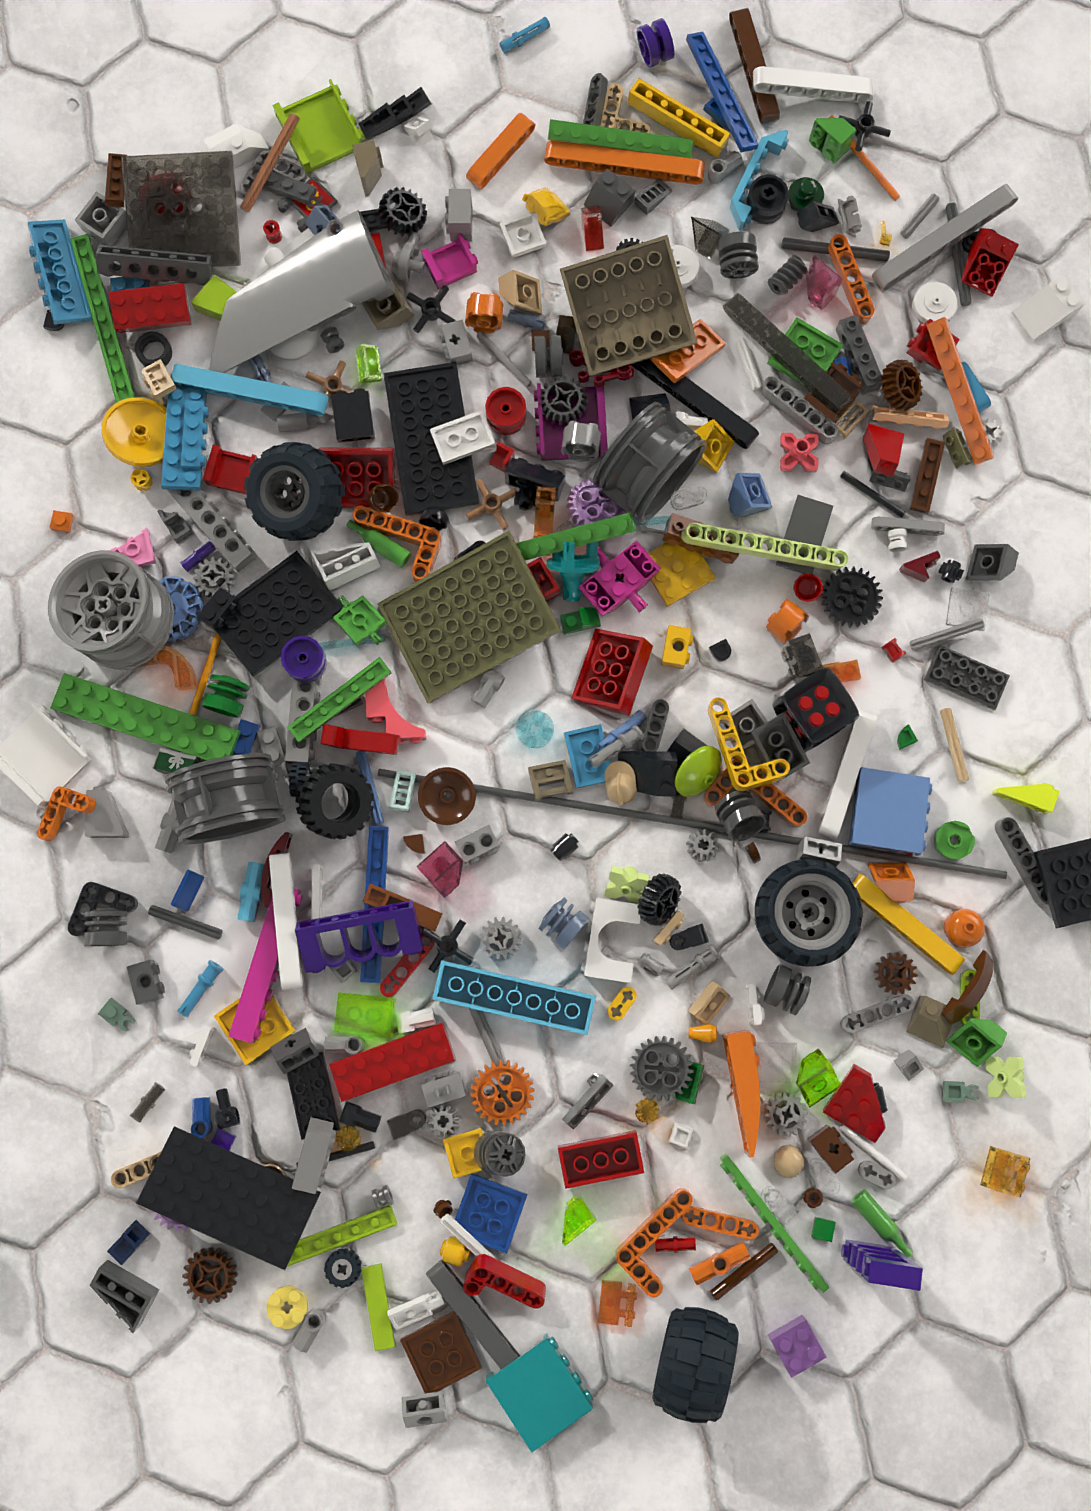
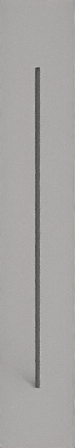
[378,769,1007,879]

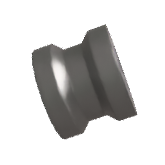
[372,1185,394,1210]

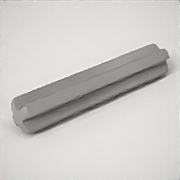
[900,194,940,238]

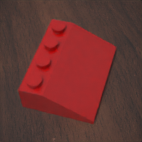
[319,447,394,507]
[571,628,653,716]

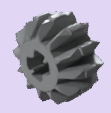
[686,829,719,862]
[427,1103,461,1138]

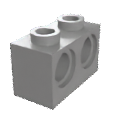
[455,825,500,865]
[797,836,842,867]

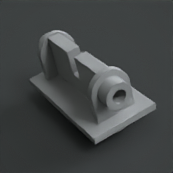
[838,196,862,237]

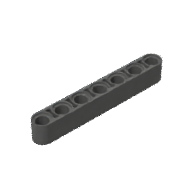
[426,1259,520,1369]

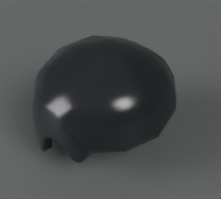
[419,507,450,531]

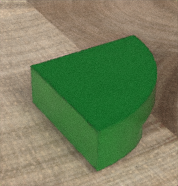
[897,724,918,750]

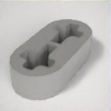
[858,1161,896,1189]

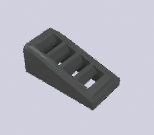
[634,178,672,215]

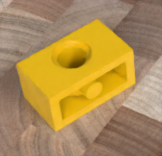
[661,625,694,669]

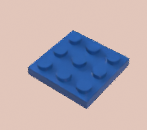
[455,1173,528,1254]

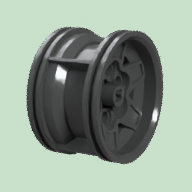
[592,402,708,524]
[165,753,285,845]

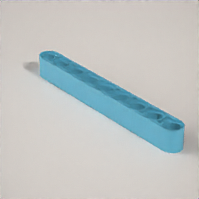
[171,364,329,416]

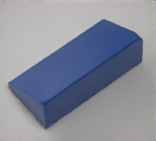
[171,870,204,911]

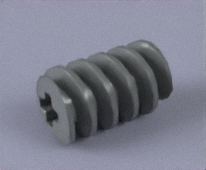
[767,255,808,295]

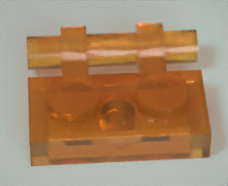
[598,1280,637,1327]

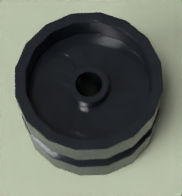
[746,174,789,224]

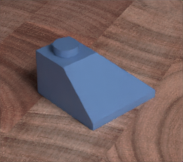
[728,473,772,517]

